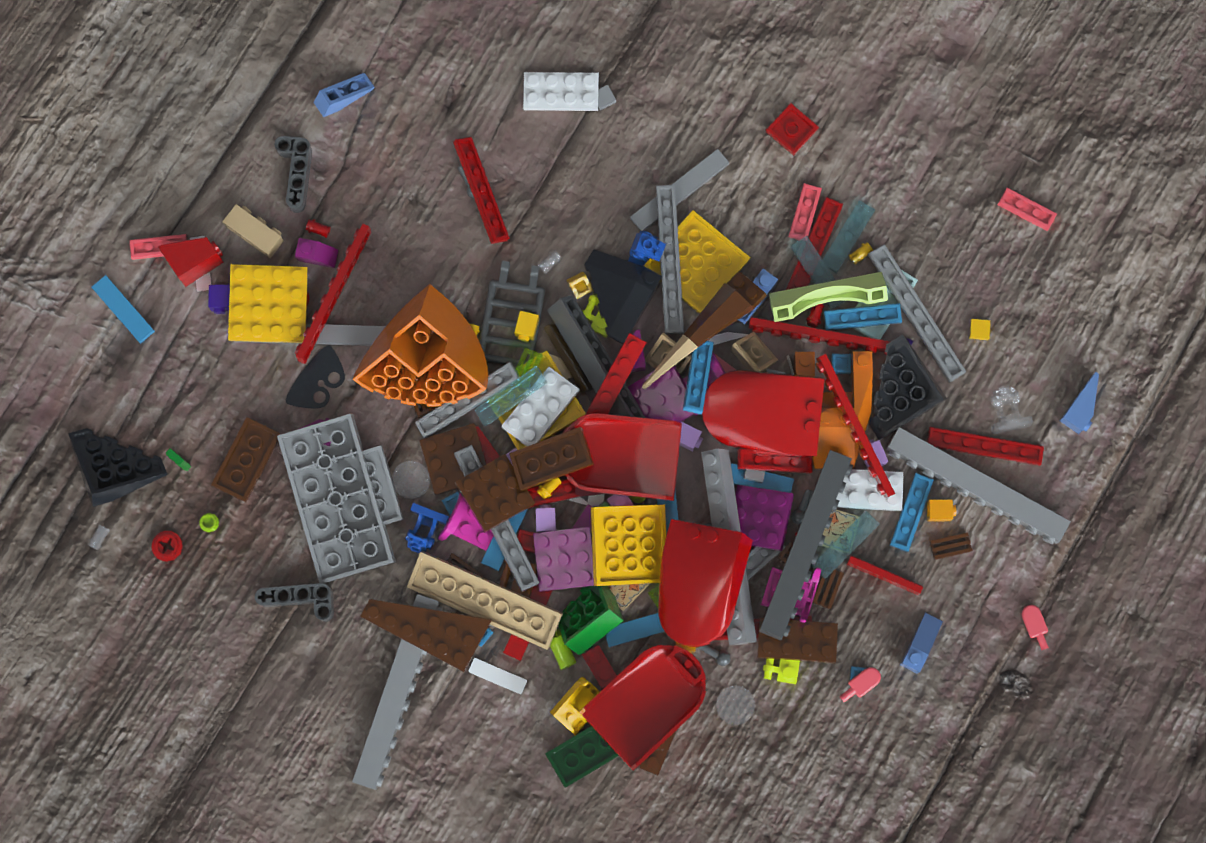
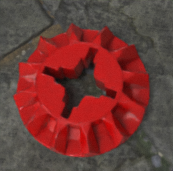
[151,531,183,562]

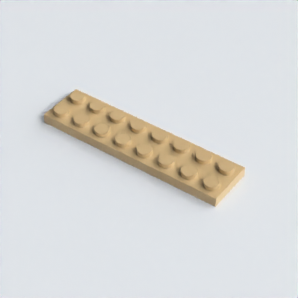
[407,551,563,650]

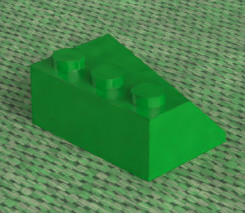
[558,585,624,655]

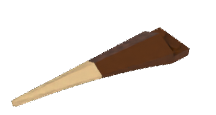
[642,271,767,389]

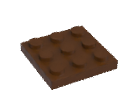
[420,423,486,495]
[455,454,535,533]

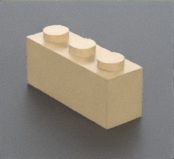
[223,204,284,259]

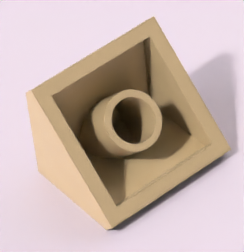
[731,332,778,372]
[645,333,691,375]

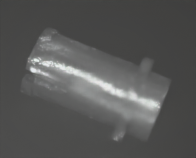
[538,250,562,274]
[88,525,110,551]

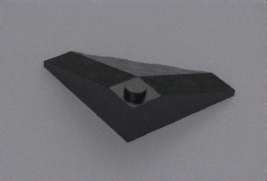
[584,249,662,344]
[869,334,947,440]
[68,428,167,507]

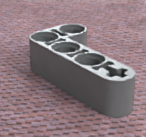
[274,136,312,213]
[255,583,334,622]

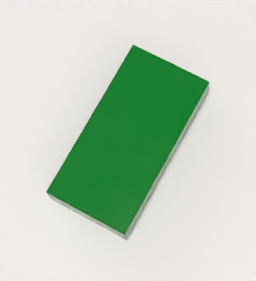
[166,448,192,472]

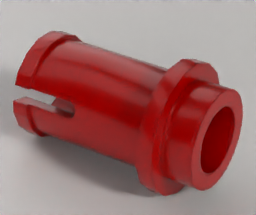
[305,219,331,238]
[806,304,825,328]

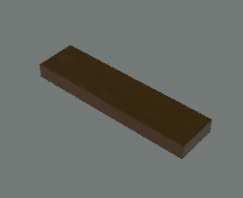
[544,324,593,393]

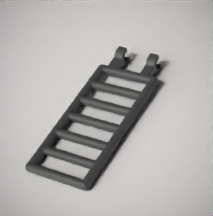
[479,261,545,375]

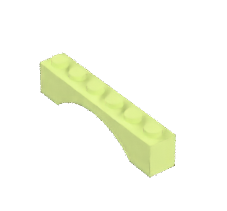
[769,272,888,322]

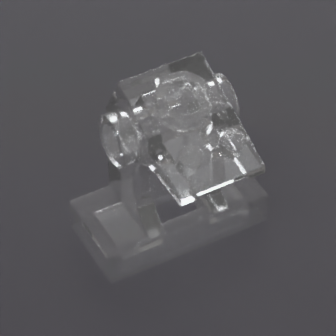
[991,386,1033,434]

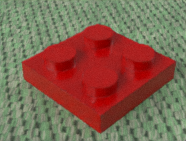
[766,103,819,156]

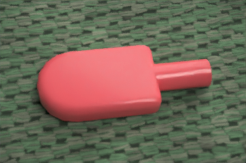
[1021,604,1049,650]
[839,667,881,702]

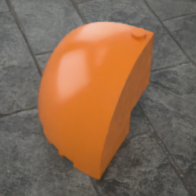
[352,284,488,407]

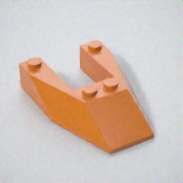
[794,351,873,469]

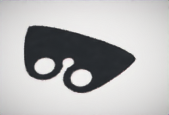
[286,345,345,409]

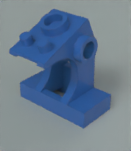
[628,231,666,266]
[405,503,450,553]

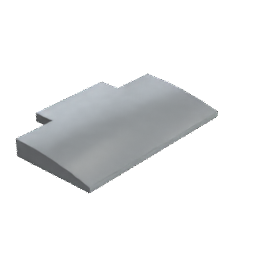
[277,414,404,583]

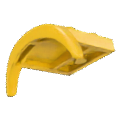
[550,676,600,736]

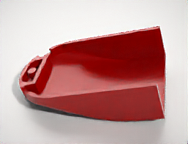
[702,370,825,456]
[563,414,682,501]
[658,519,753,647]
[579,645,706,771]

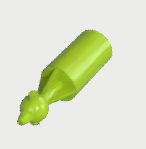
[550,629,577,670]

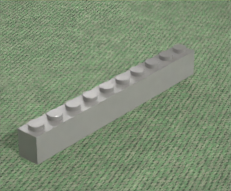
[886,427,1071,544]
[701,448,757,645]
[352,594,442,790]

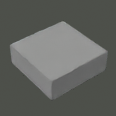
[598,85,616,110]

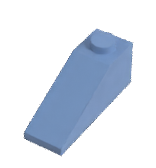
[314,73,375,117]
[1060,372,1099,434]
[899,612,943,674]

